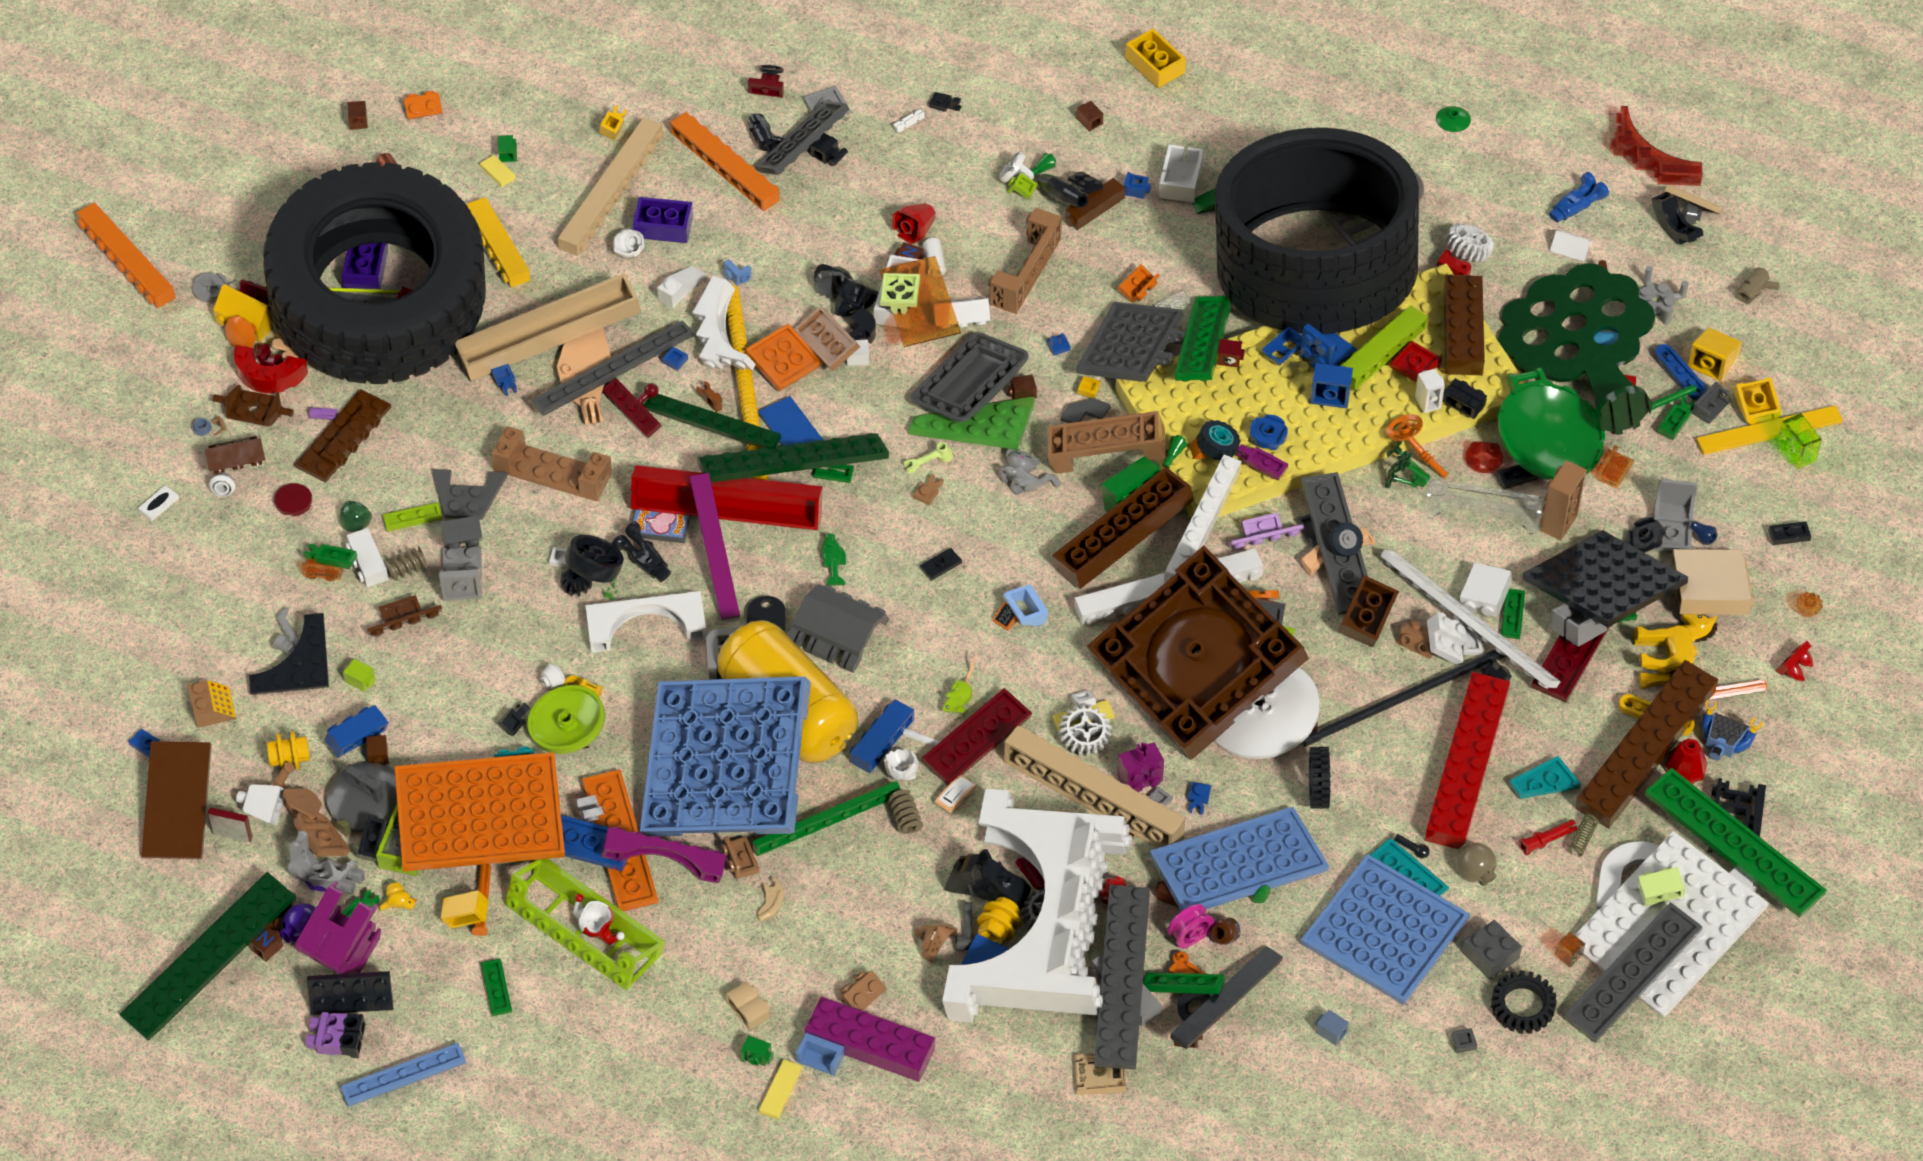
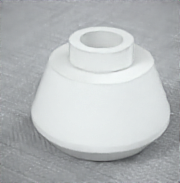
[209,472,235,497]
[540,664,565,689]

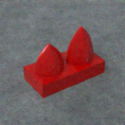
[1775,640,1813,681]

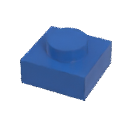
[662,347,688,371]

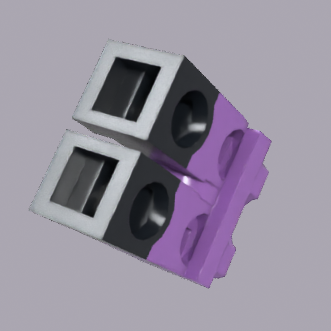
[305,1012,366,1058]

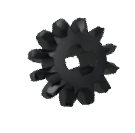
[560,567,592,597]

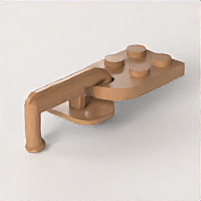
[273,762,350,857]

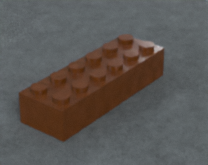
[1444,275,1485,376]

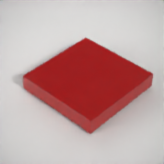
[1390,340,1442,383]

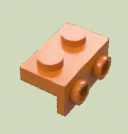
[404,91,443,120]
[1117,264,1160,303]

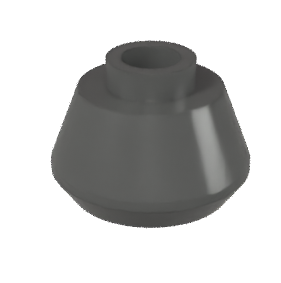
[1682,201,1702,225]

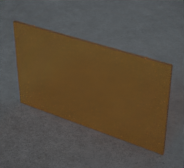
[879,256,961,347]

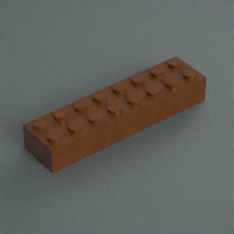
[1052,467,1194,589]

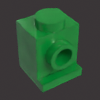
[740,1035,773,1066]

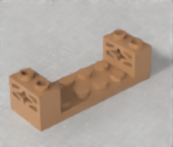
[988,207,1062,314]
[1048,411,1165,473]
[491,426,612,502]

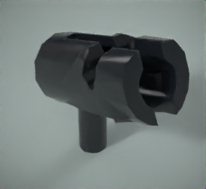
[747,113,785,151]

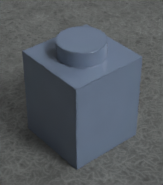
[1315,1010,1349,1046]

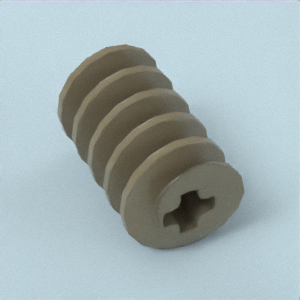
[383,546,426,581]
[888,790,923,834]

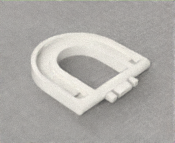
[1596,841,1659,908]

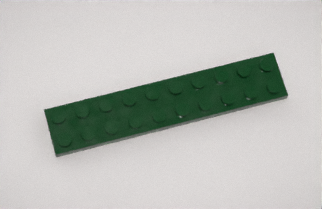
[697,433,889,483]
[119,872,296,1041]

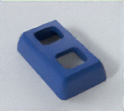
[1262,327,1302,366]

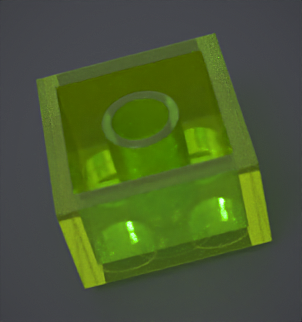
[1777,413,1822,469]

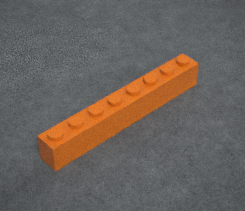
[670,112,780,212]
[76,202,176,309]

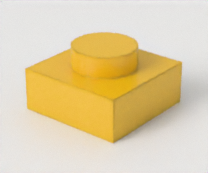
[1077,376,1101,398]

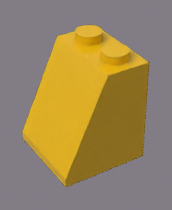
[1688,327,1742,382]

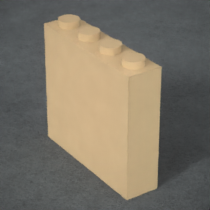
[1671,549,1754,615]

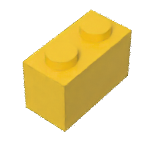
[441,890,489,928]

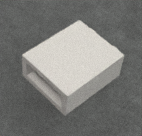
[1460,562,1512,617]

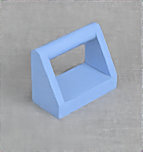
[1003,584,1048,626]

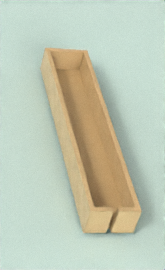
[455,273,641,381]

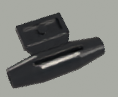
[1038,171,1103,208]

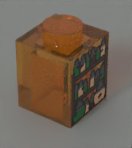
[1554,932,1585,967]

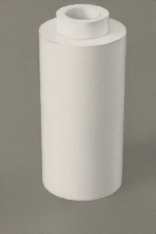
[923,238,946,278]

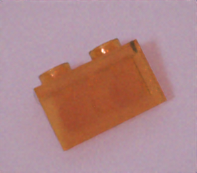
[1596,445,1634,489]
[302,559,344,581]

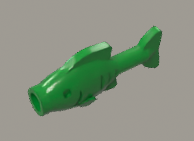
[821,533,846,586]

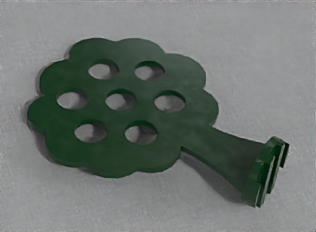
[1497,263,1655,435]

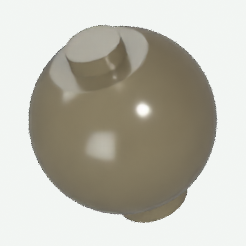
[1456,842,1497,886]

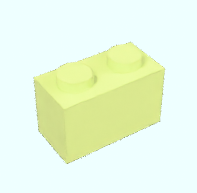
[1638,867,1685,906]

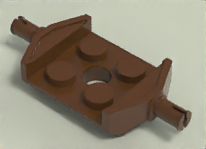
[212,385,294,426]

